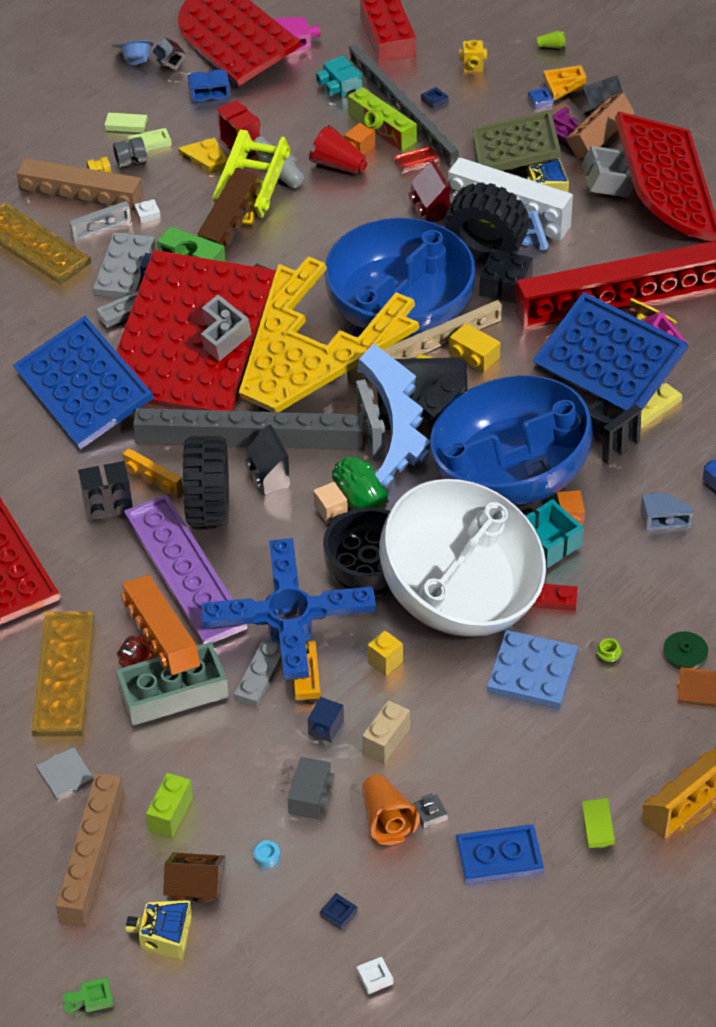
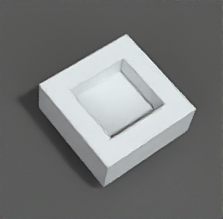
[134,199,161,223]
[356,957,393,994]

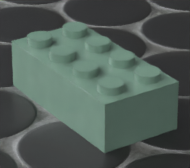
[116,642,229,726]

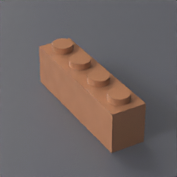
[565,92,635,159]

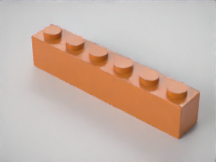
[120,574,200,675]

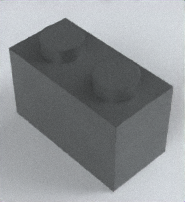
[287,757,335,819]

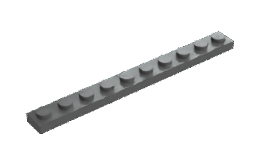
[349,44,459,169]

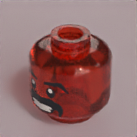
[117,635,154,667]

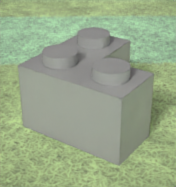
[201,295,251,361]

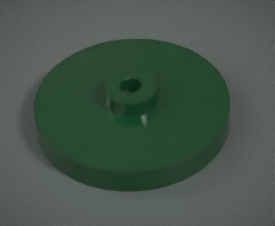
[663,631,708,670]

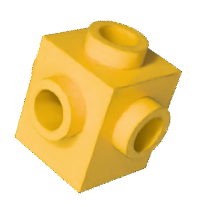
[459,40,487,72]

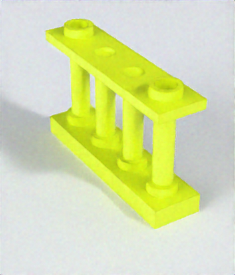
[212,129,290,218]

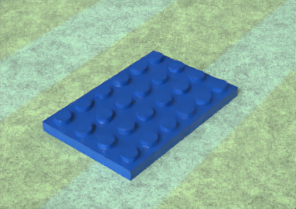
[532,292,689,412]
[13,316,154,450]

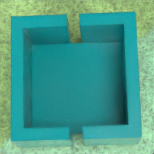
[526,499,584,568]

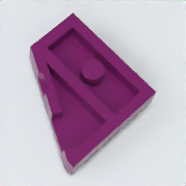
[552,106,579,147]

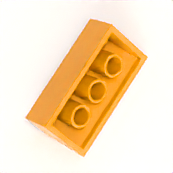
[642,747,716,840]

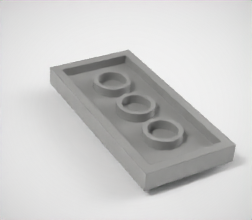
[93,232,155,298]

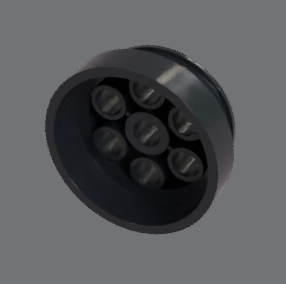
[323,507,391,596]

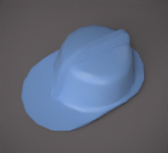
[111,40,154,66]

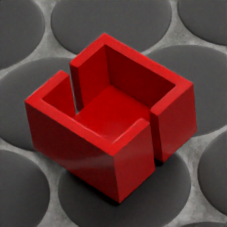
[216,100,261,159]

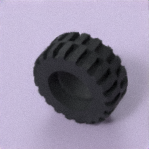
[444,182,530,263]
[183,436,229,526]

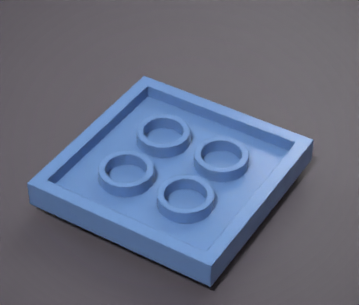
[487,630,578,709]

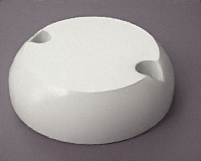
[379,479,546,637]

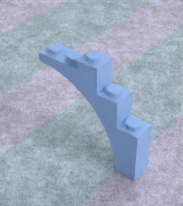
[357,344,430,489]

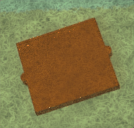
[676,667,716,707]

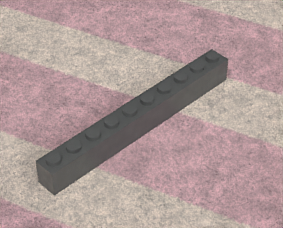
[134,408,364,450]

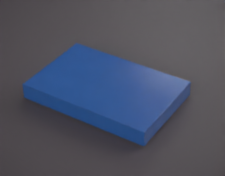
[456,824,544,884]

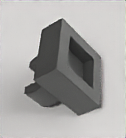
[413,793,448,828]

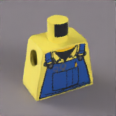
[524,158,569,192]
[126,901,192,960]

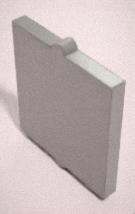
[36,747,94,799]

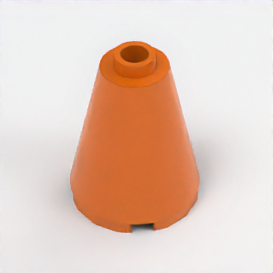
[362,774,420,845]

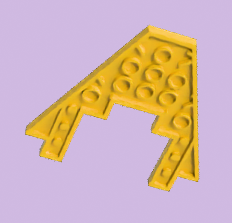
[239,256,420,412]

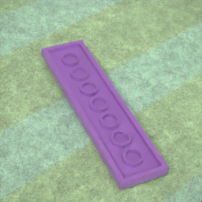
[124,494,248,644]

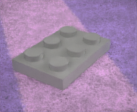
[356,380,385,461]

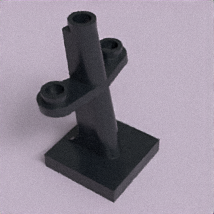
[588,399,642,464]

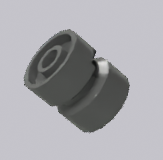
[113,136,147,169]

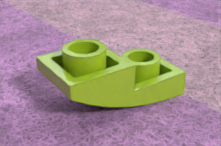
[582,797,615,848]

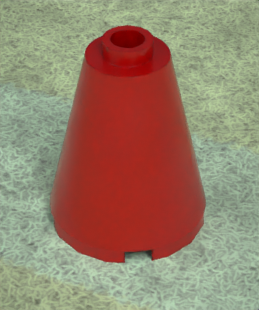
[309,125,368,175]

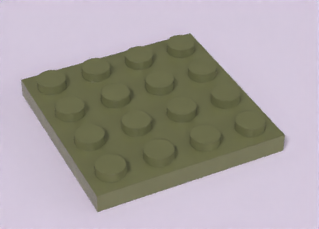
[472,110,562,171]

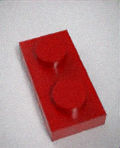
[532,584,578,611]

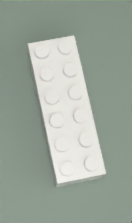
[448,157,573,241]

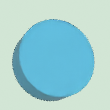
[253,840,280,868]

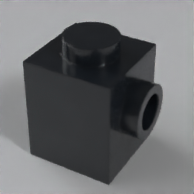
[152,36,187,70]

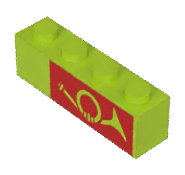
[348,87,417,151]

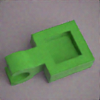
[62,977,113,1013]

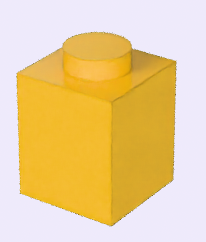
[368,631,403,676]

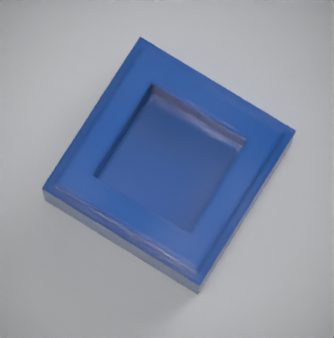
[528,87,554,109]

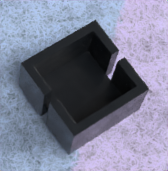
[479,249,533,304]
[78,461,133,521]

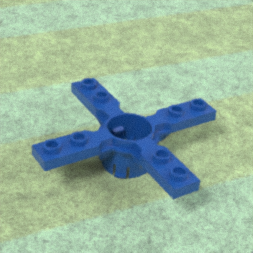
[201,538,376,680]

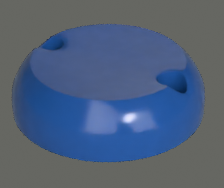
[325,218,475,339]
[430,375,593,507]

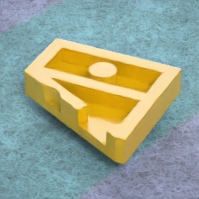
[178,138,227,173]

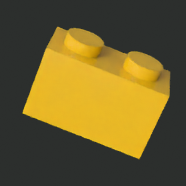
[449,323,501,372]

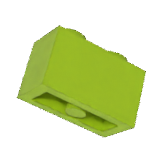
[146,773,193,839]

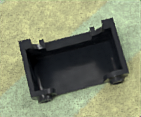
[377,358,468,430]

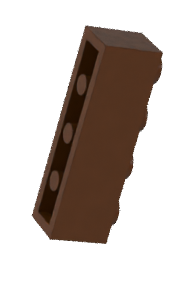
[197,167,262,250]

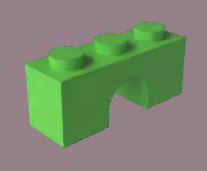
[157,226,225,262]

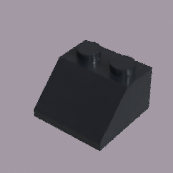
[567,75,623,114]
[244,424,290,495]

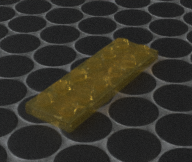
[0,202,91,285]
[31,611,95,737]

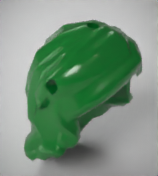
[332,457,389,510]

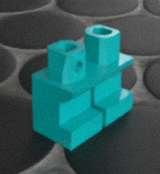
[316,55,362,98]

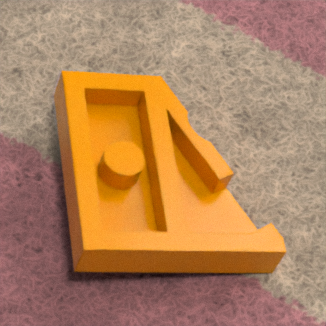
[543,65,587,100]

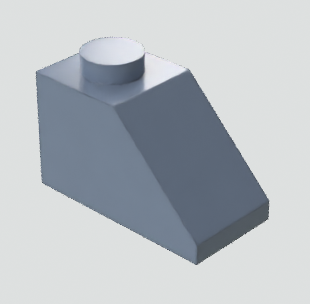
[640,493,694,531]

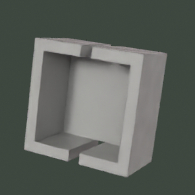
[581,146,633,197]

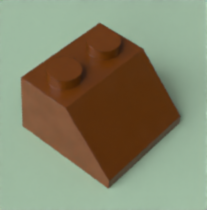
[163,852,225,902]

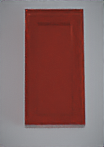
[394,146,440,174]

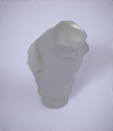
[253,136,305,189]

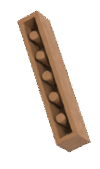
[17,158,143,209]
[56,773,124,927]

